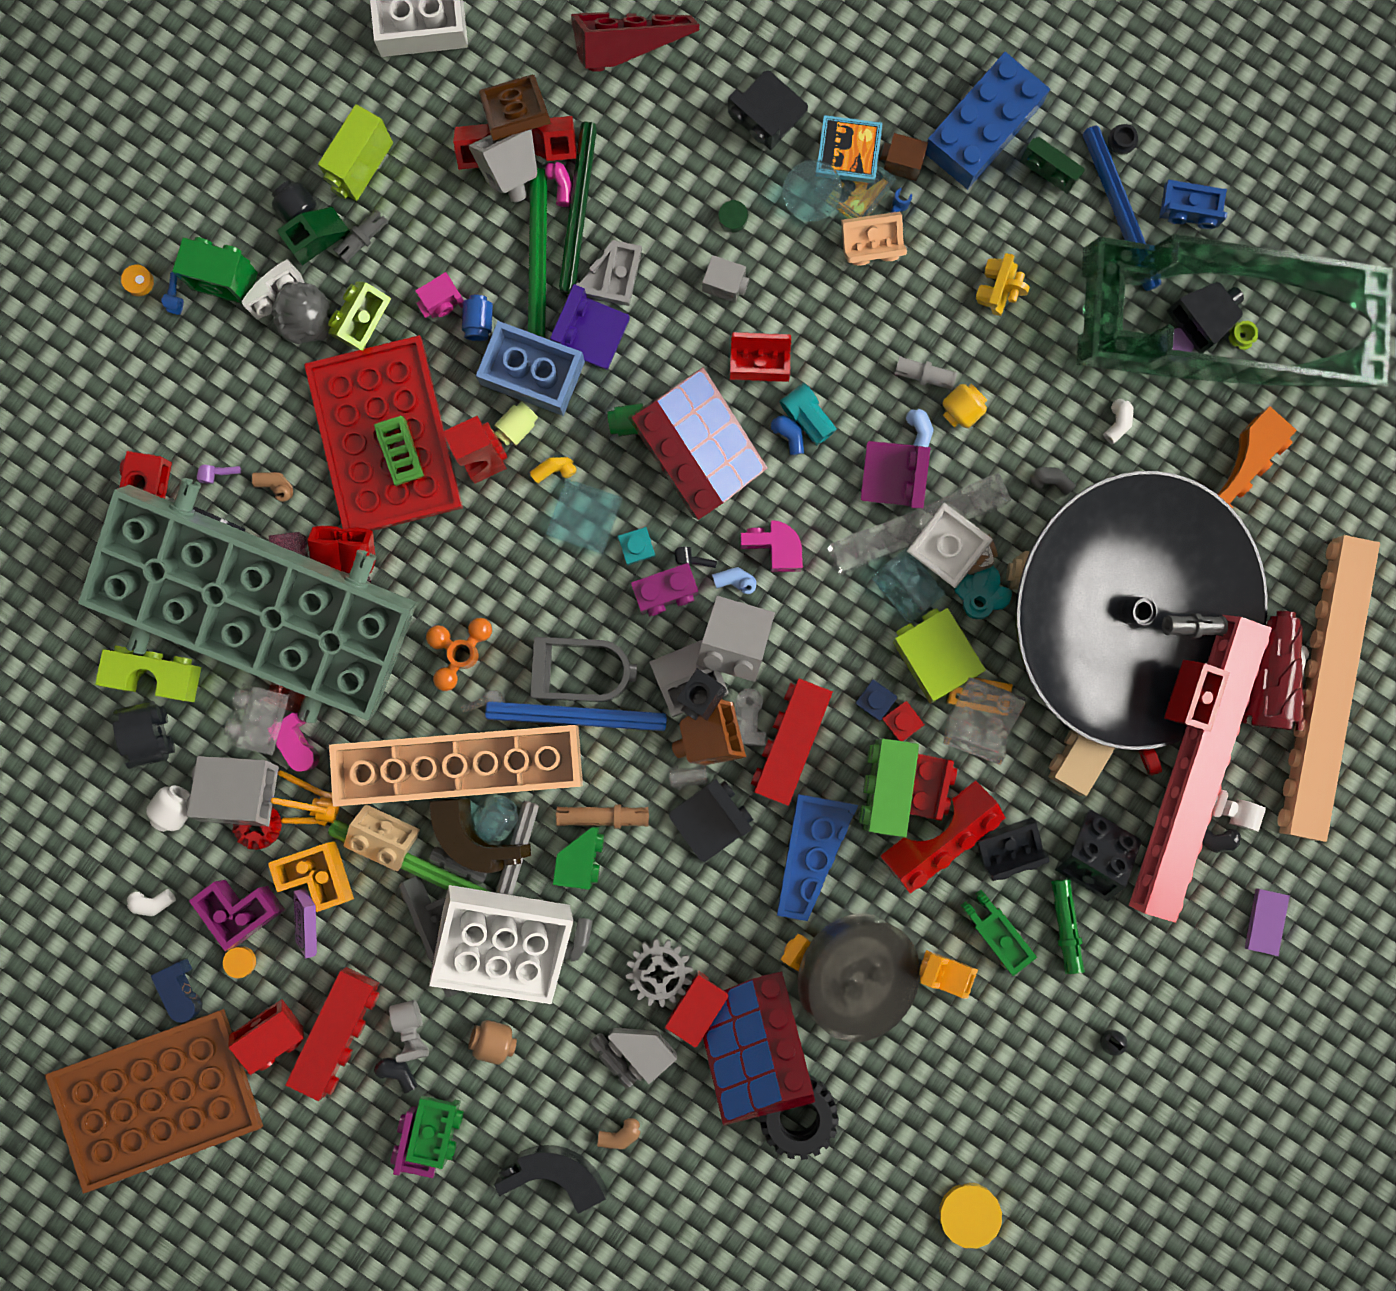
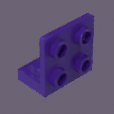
[550,284,630,370]

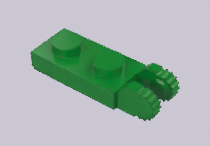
[960,889,1037,976]

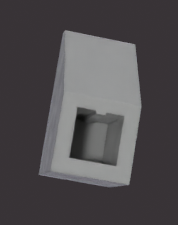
[608,1028,677,1084]

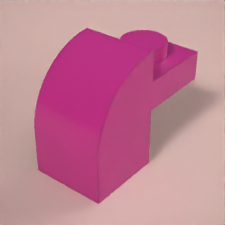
[740,520,803,572]

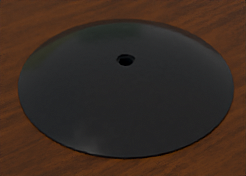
[1016,471,1268,750]

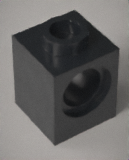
[676,668,727,720]

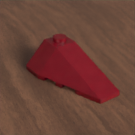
[571,12,700,72]

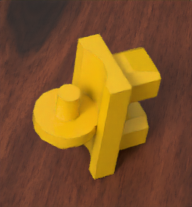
[976,253,1030,316]

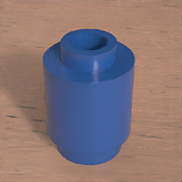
[462,295,493,341]

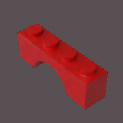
[453,116,576,170]
[443,415,508,484]
[880,780,1006,894]

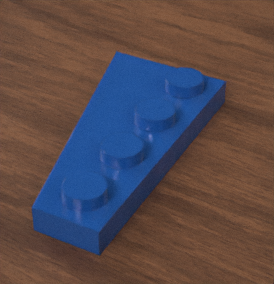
[777,794,858,921]

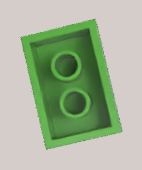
[859,738,919,837]

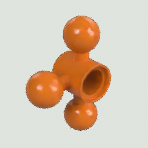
[426,618,492,691]

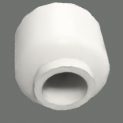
[146,785,191,832]

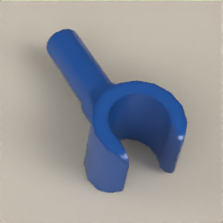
[890,188,912,213]
[161,272,184,315]

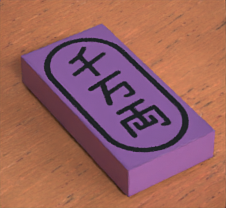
[294,889,317,959]

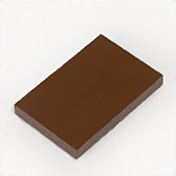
[479,74,551,141]

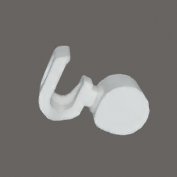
[1212,790,1266,832]

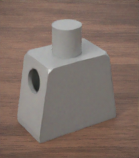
[469,130,538,202]

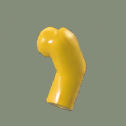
[530,457,577,483]

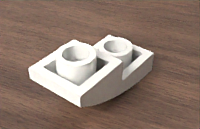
[242,259,305,320]

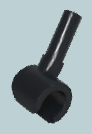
[675,547,717,568]

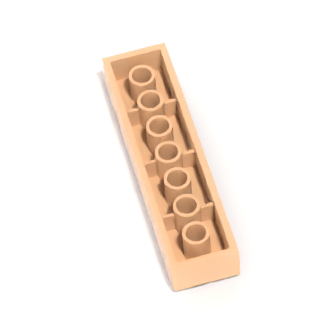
[329,725,583,807]

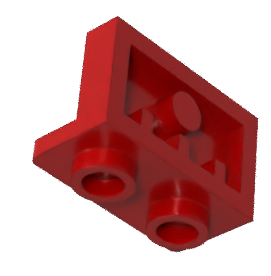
[910,753,957,821]

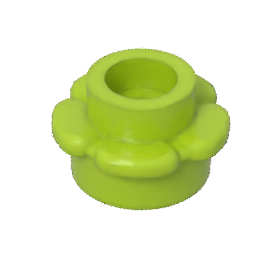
[1228,321,1258,350]

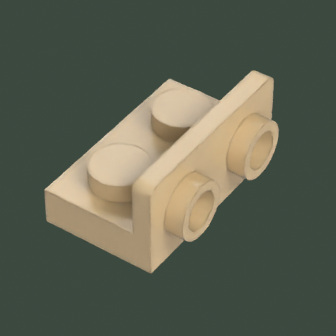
[344,804,420,871]

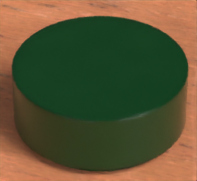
[718,200,748,232]

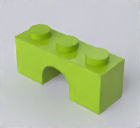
[95,645,202,702]

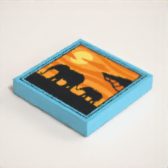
[816,115,883,184]

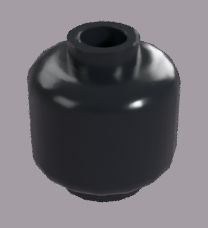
[272,180,317,223]

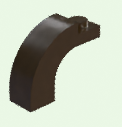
[430,798,531,873]

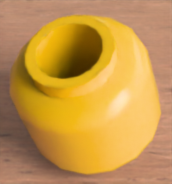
[942,383,988,428]

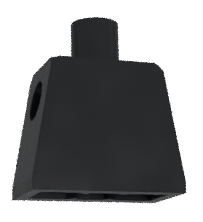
[1166,282,1244,355]

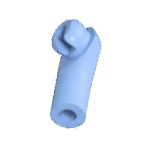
[906,409,934,447]
[712,567,756,594]

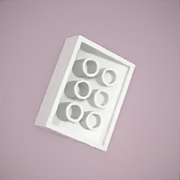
[429,885,573,1004]

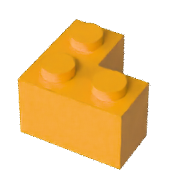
[268,841,354,912]

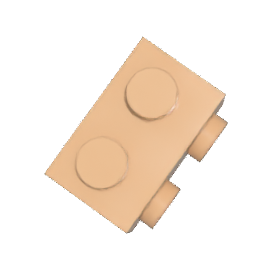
[841,212,907,266]

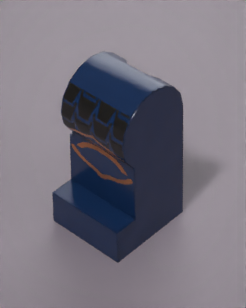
[150,959,203,1023]

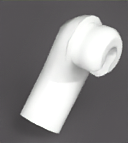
[127,889,176,916]

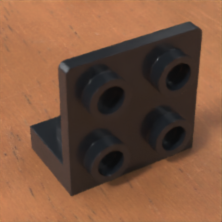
[1055,810,1142,902]

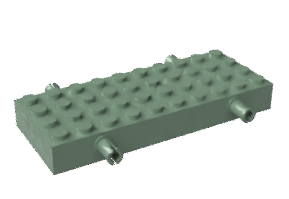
[78,478,418,723]

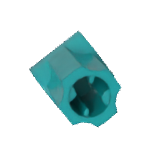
[779,383,837,446]

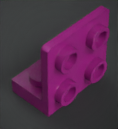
[860,441,931,509]

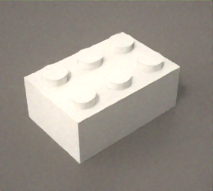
[370,0,468,57]

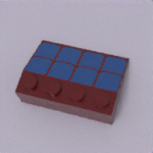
[628,367,768,520]
[703,971,815,1126]

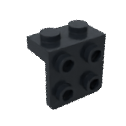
[728,71,808,151]
[669,779,754,862]

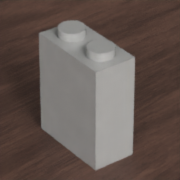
[696,596,775,682]
[186,756,279,827]

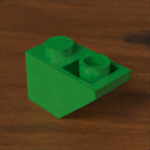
[553,826,604,890]

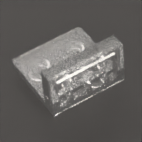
[943,677,1026,765]
[224,683,289,755]

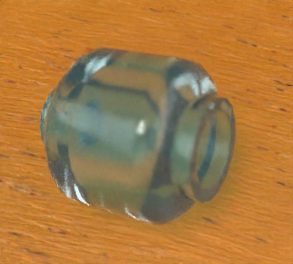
[473,795,519,841]

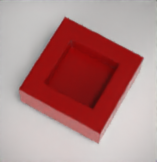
[882,701,925,741]

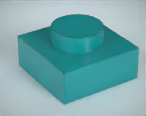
[618,527,656,566]

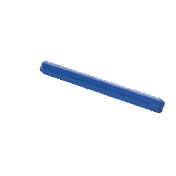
[1083,125,1161,291]
[485,702,667,731]

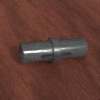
[333,208,389,263]
[1162,613,1228,638]

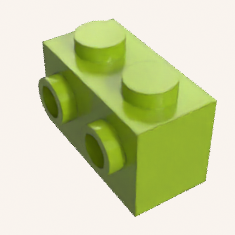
[328,282,391,351]

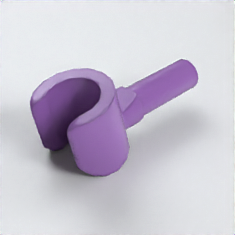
[197,465,241,484]

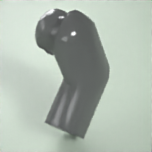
[1030,467,1077,496]
[564,918,593,962]

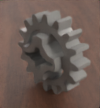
[626,938,693,1007]

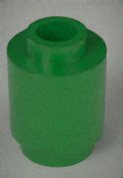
[607,403,643,437]

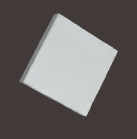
[907,503,994,588]

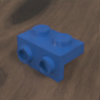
[1159,180,1227,229]

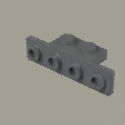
[399,876,460,998]

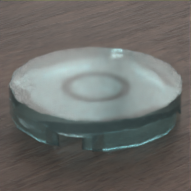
[783,160,842,221]

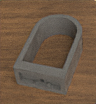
[531,637,637,702]

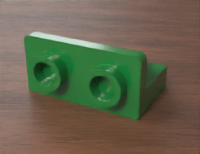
[405,1096,464,1169]

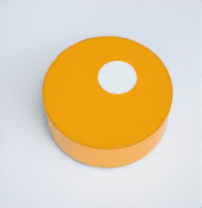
[121,264,154,296]

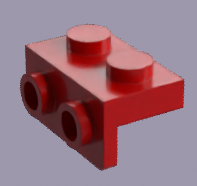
[730,332,791,382]

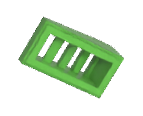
[374,416,424,486]

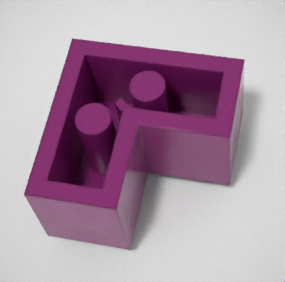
[189,879,285,951]

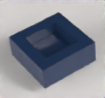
[855,679,897,722]

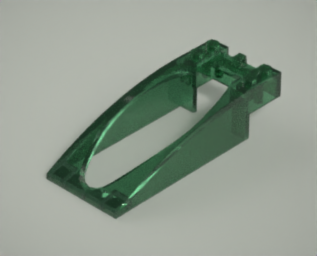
[1076,234,1393,388]

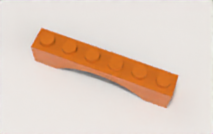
[1217,406,1297,508]

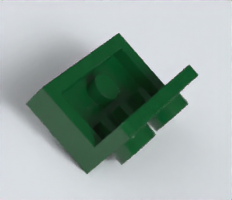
[1020,137,1085,194]

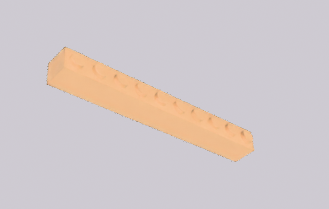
[1277,535,1380,842]

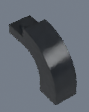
[494,1145,608,1214]

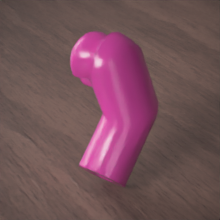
[545,161,572,207]

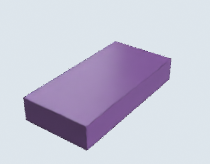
[1245,888,1290,956]

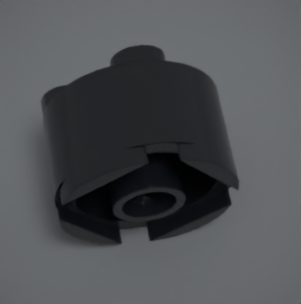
[113,701,175,769]

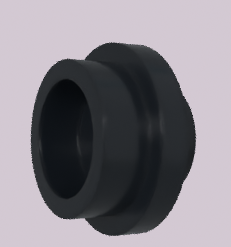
[1108,124,1138,154]

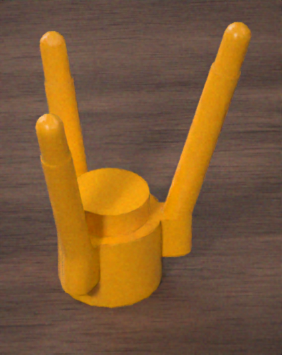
[270,770,340,826]

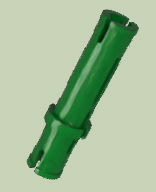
[1051,879,1085,974]

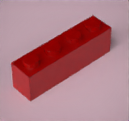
[751,678,833,806]
[285,967,380,1101]

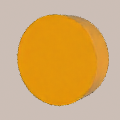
[223,946,256,978]

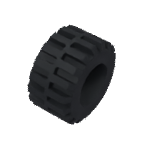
[759,1075,839,1160]

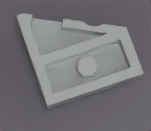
[576,240,642,306]

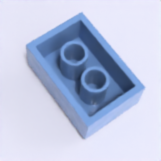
[476,321,585,416]

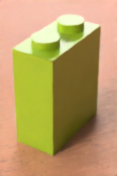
[318,104,393,201]
[893,608,986,704]

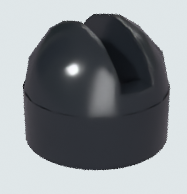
[1100,1029,1127,1056]

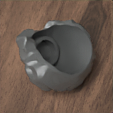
[272,282,331,344]

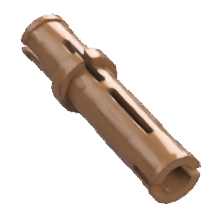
[556,805,649,829]

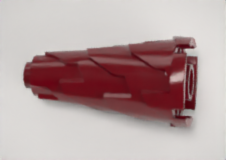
[1241,611,1306,732]

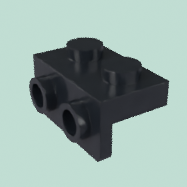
[976,817,1050,881]

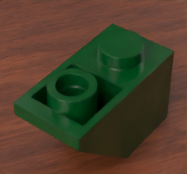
[276,207,350,266]

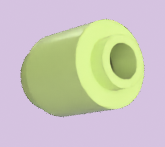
[494,401,538,446]

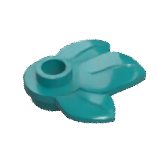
[954,565,1012,619]

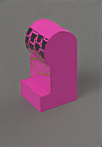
[267,713,320,771]

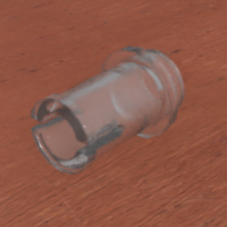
[669,765,707,790]

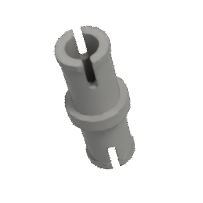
[895,356,958,391]

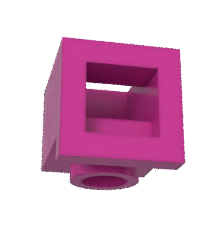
[415,272,464,319]

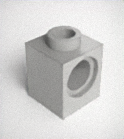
[702,255,750,303]

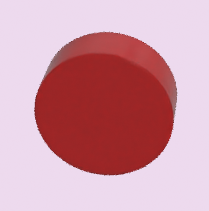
[1139,749,1162,776]

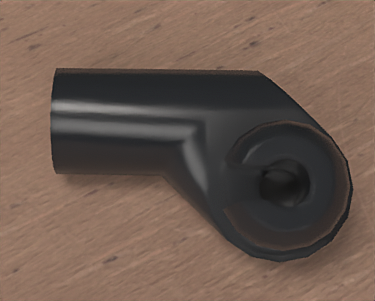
[1202,829,1241,853]
[374,1057,418,1094]

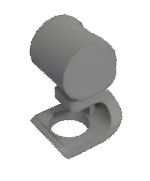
[389,1000,429,1063]

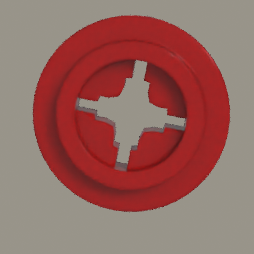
[232,806,282,850]

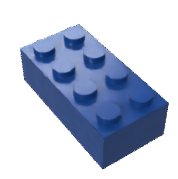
[925,52,1050,190]

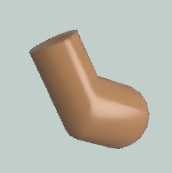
[252,472,293,502]
[597,1118,641,1150]

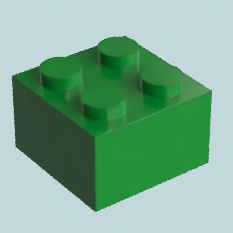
[172,237,258,304]

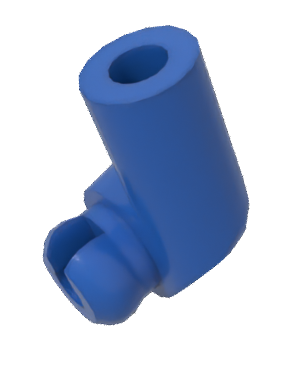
[771,415,804,455]

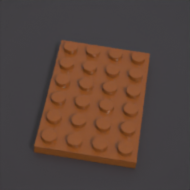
[45,1009,263,1194]

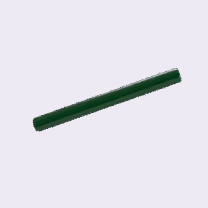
[559,121,597,294]

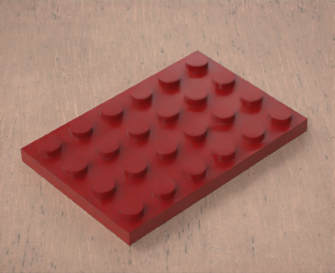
[304,335,463,531]

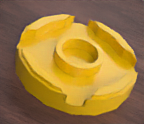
[939,1183,1002,1249]

